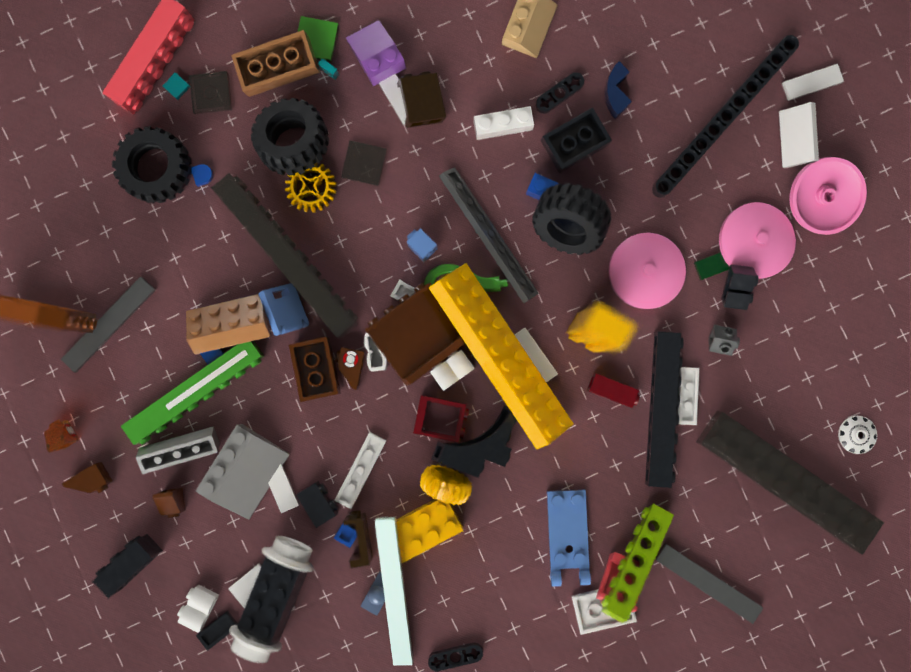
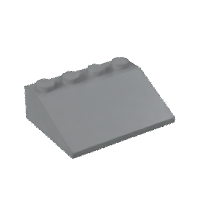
[196,424,290,520]

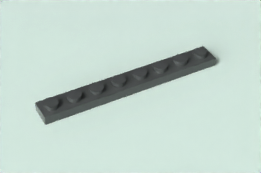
[439,167,539,303]

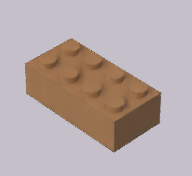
[231,30,320,97]
[186,294,270,354]

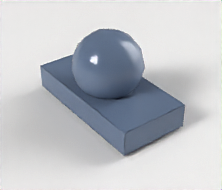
[360,571,385,616]

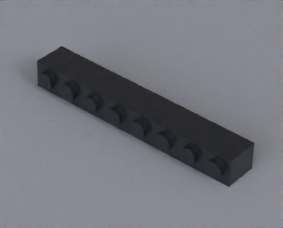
[645,332,684,488]

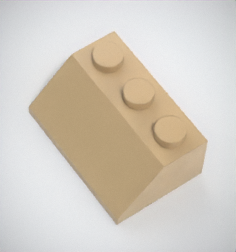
[502,0,557,58]

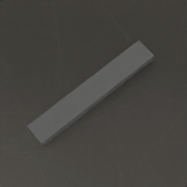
[61,276,156,373]
[655,543,763,624]

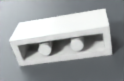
[473,106,534,140]

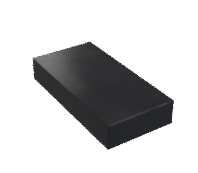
[196,610,238,651]

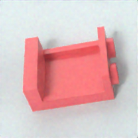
[596,552,640,612]

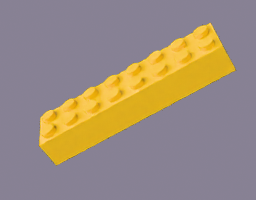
[566,304,636,353]

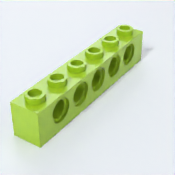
[601,504,674,623]

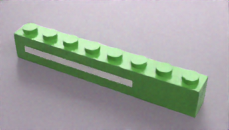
[121,341,264,445]

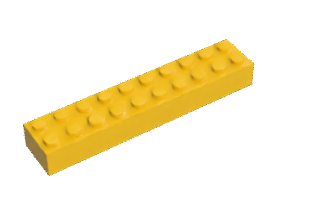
[429,263,574,449]

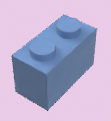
[407,228,437,262]

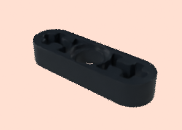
[536,73,584,114]
[428,642,483,672]

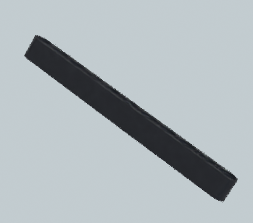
[652,35,799,198]

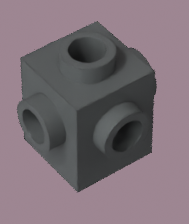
[708,325,740,356]

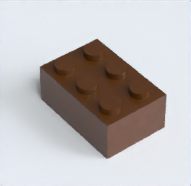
[289,337,341,402]

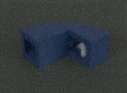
[605,61,632,119]

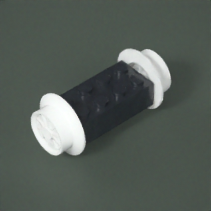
[229,536,314,663]

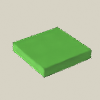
[298,16,339,62]

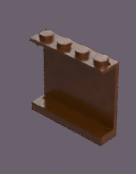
[365,282,465,386]

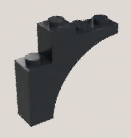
[431,405,517,478]

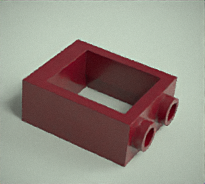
[413,395,469,443]

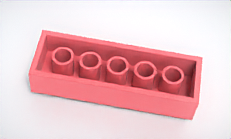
[102,0,194,114]

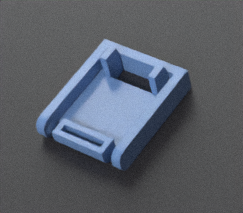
[258,283,309,336]

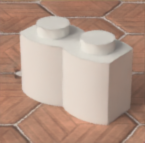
[364,333,388,372]
[430,350,475,391]
[177,585,219,633]

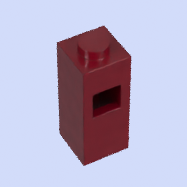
[587,373,640,408]

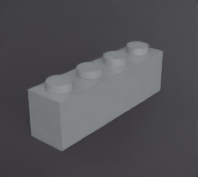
[136,426,220,474]

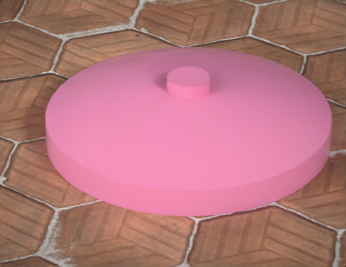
[790,157,867,235]
[719,202,796,279]
[609,233,686,309]

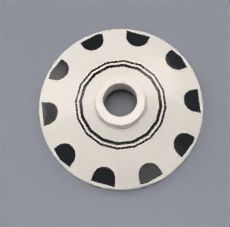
[838,416,877,454]

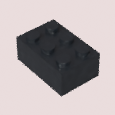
[541,107,612,174]
[92,534,163,598]

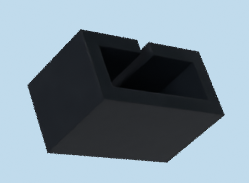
[721,264,758,310]
[296,481,338,528]

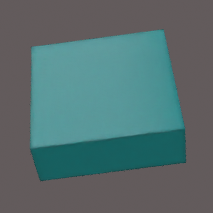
[318,59,339,80]
[162,72,191,100]

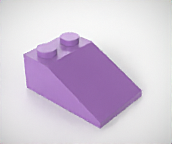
[346,20,406,86]

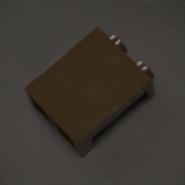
[397,71,446,128]
[343,510,373,568]

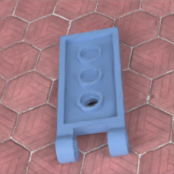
[547,489,591,587]

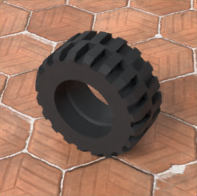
[251,98,329,176]
[112,126,192,203]
[532,183,611,255]

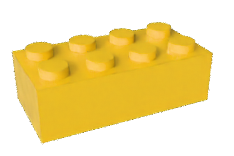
[396,499,463,564]

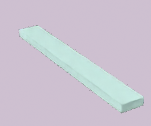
[375,517,413,665]

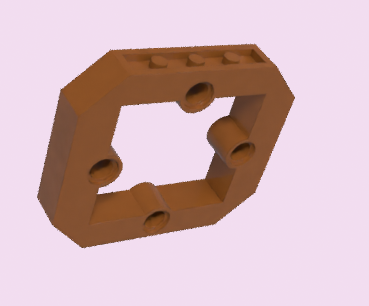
[0,295,97,333]

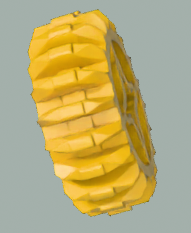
[285,162,337,213]
[420,465,472,505]

